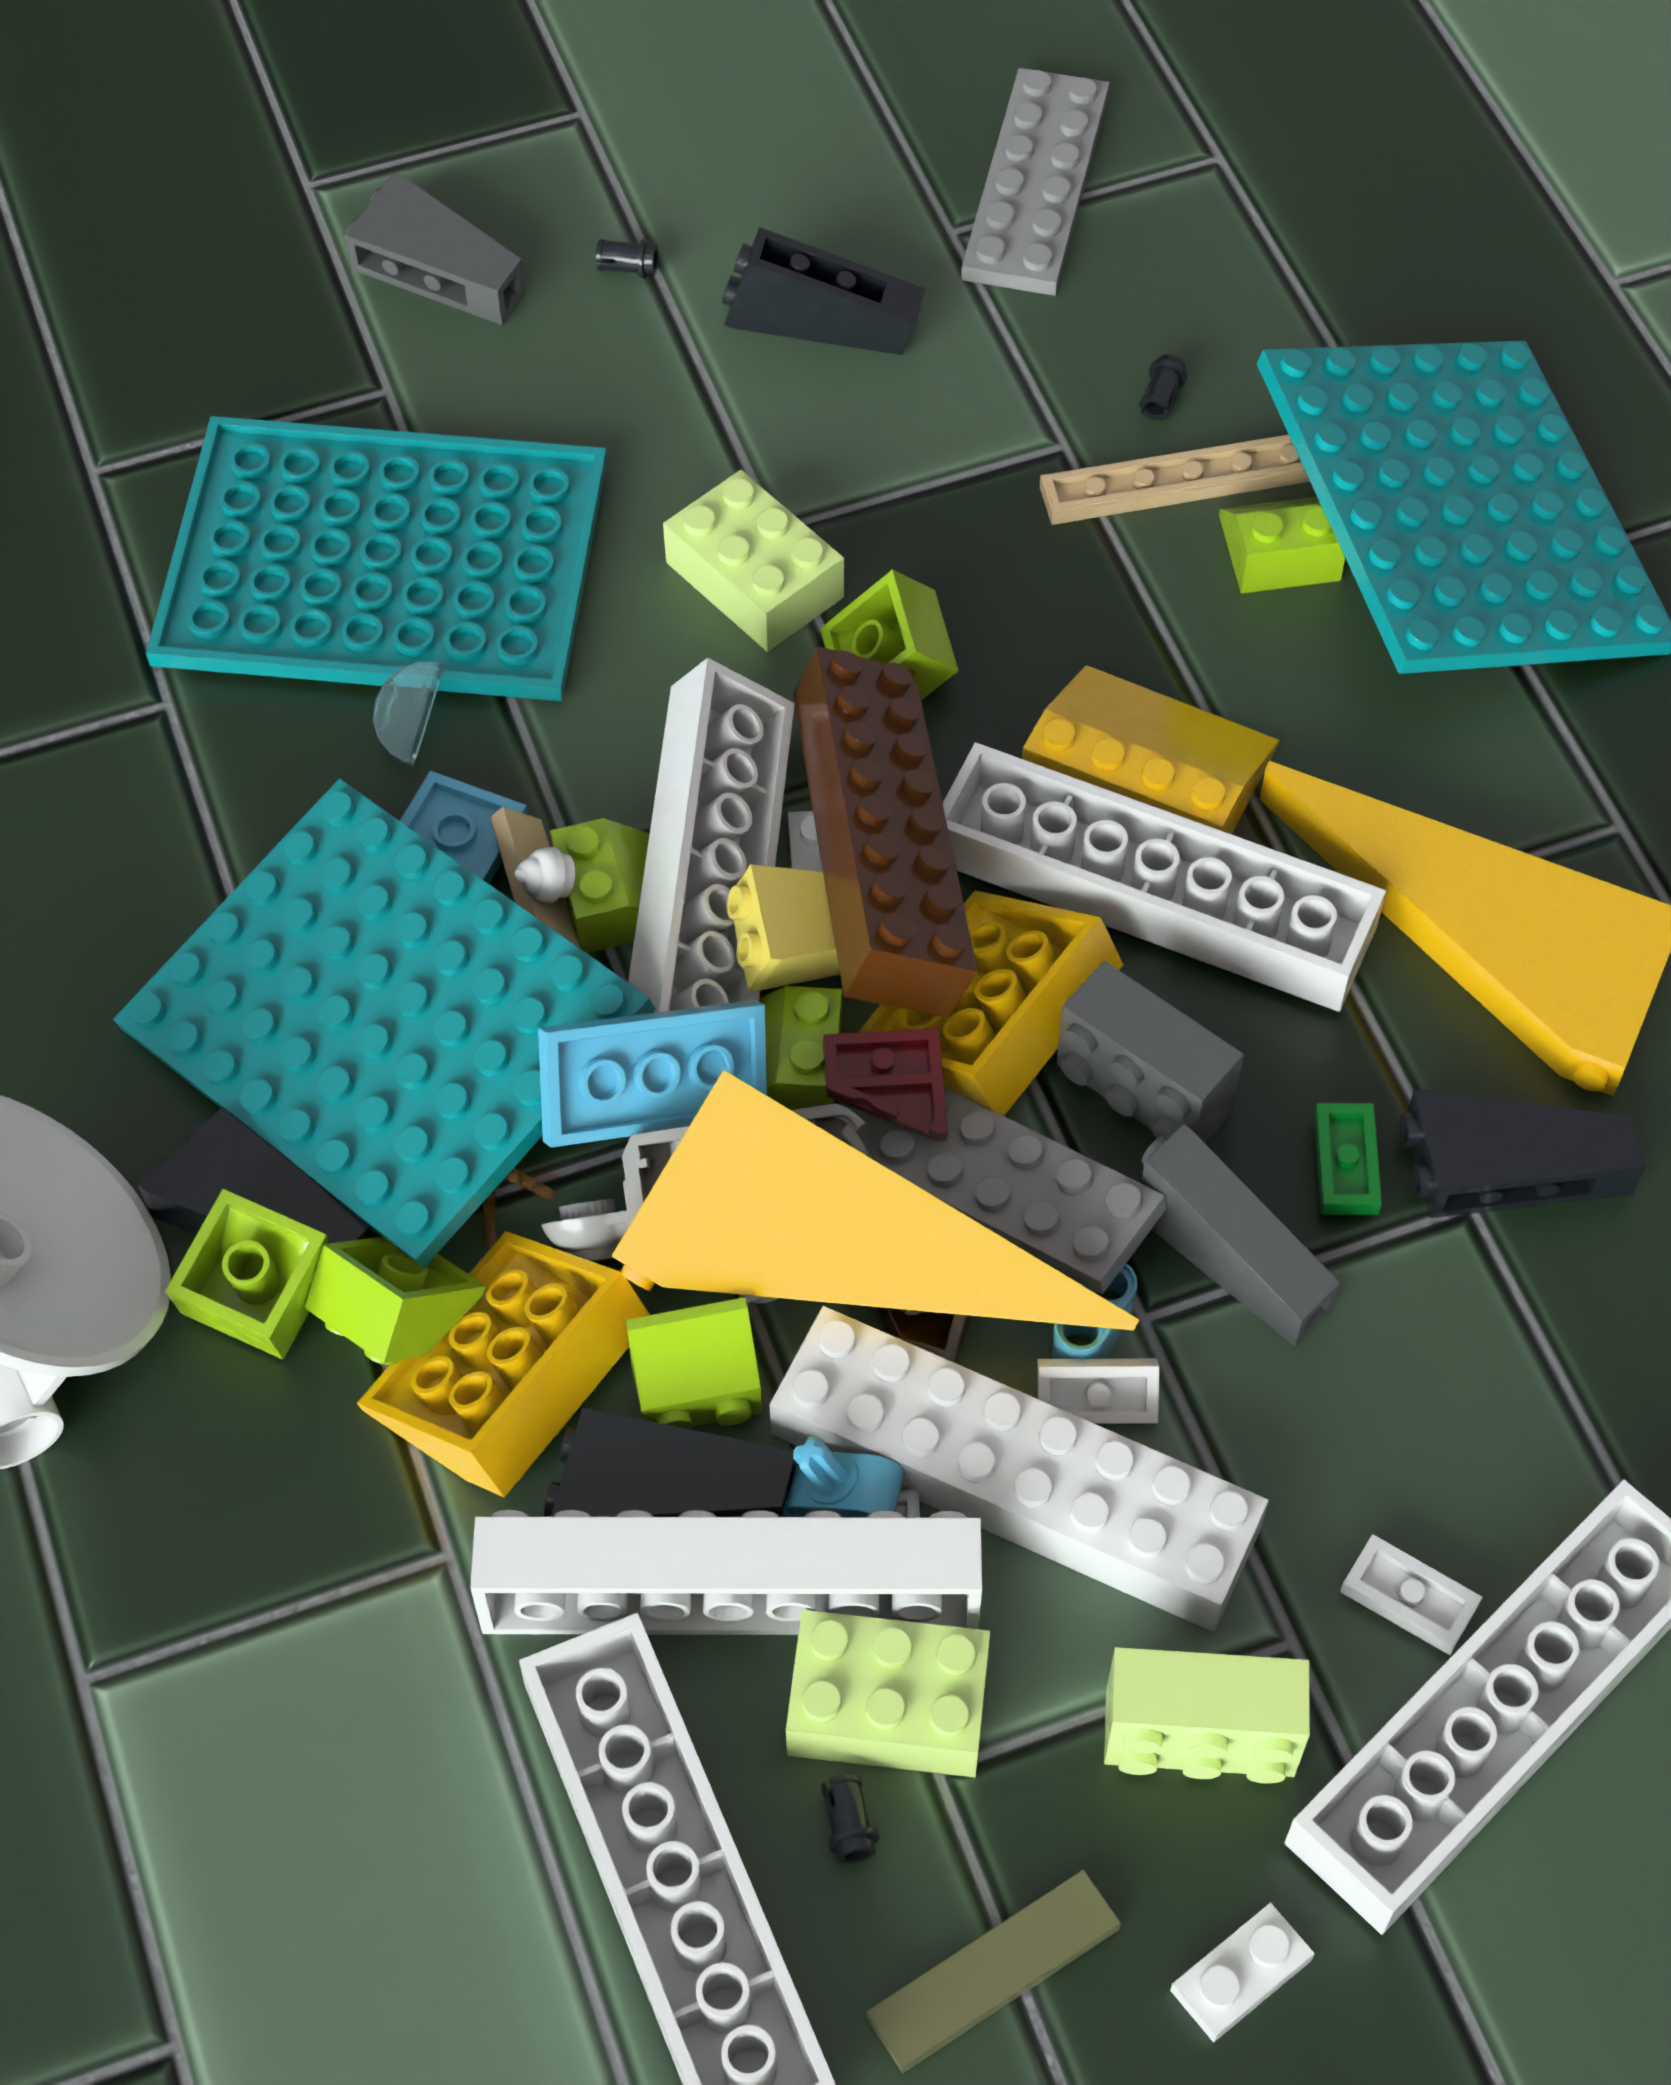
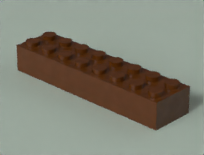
[793,646,977,1018]

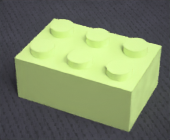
[663,469,844,652]
[786,1610,990,1778]
[1104,1647,1310,1783]

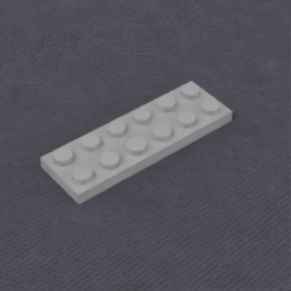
[961,68,1110,296]
[839,1087,1167,1294]

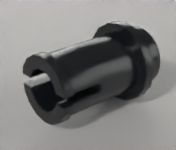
[596,239,659,278]
[1139,354,1188,420]
[820,1774,880,1863]

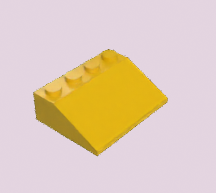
[1022,665,1279,835]
[857,890,1123,1116]
[357,1231,650,1498]

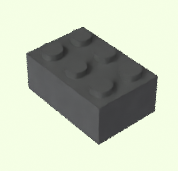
[1056,960,1244,1143]

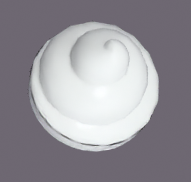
[515,847,575,903]

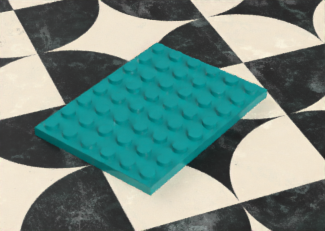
[1256,341,1671,674]
[146,416,608,701]
[113,778,656,1269]

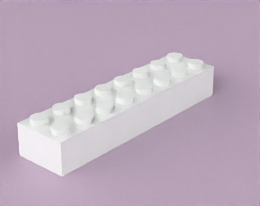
[628,658,795,1013]
[943,742,1386,1012]
[770,1306,1269,1632]
[1284,1480,1671,1935]
[470,1510,982,1635]
[519,1612,836,2085]

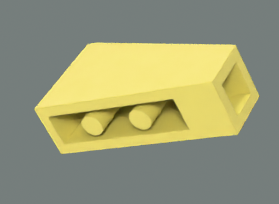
[727,864,840,991]

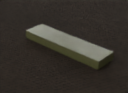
[866,1869,1121,2074]

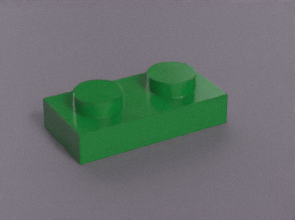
[1314,1103,1382,1215]

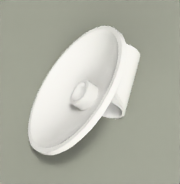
[0,1095,171,1469]

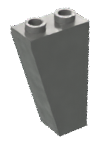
[345,172,526,325]
[1139,1124,1340,1347]

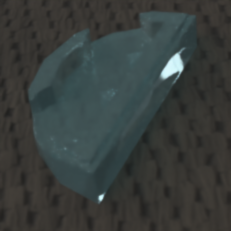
[373,661,444,767]

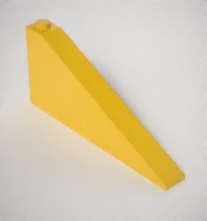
[1260,761,1671,1096]
[612,1070,1139,1330]

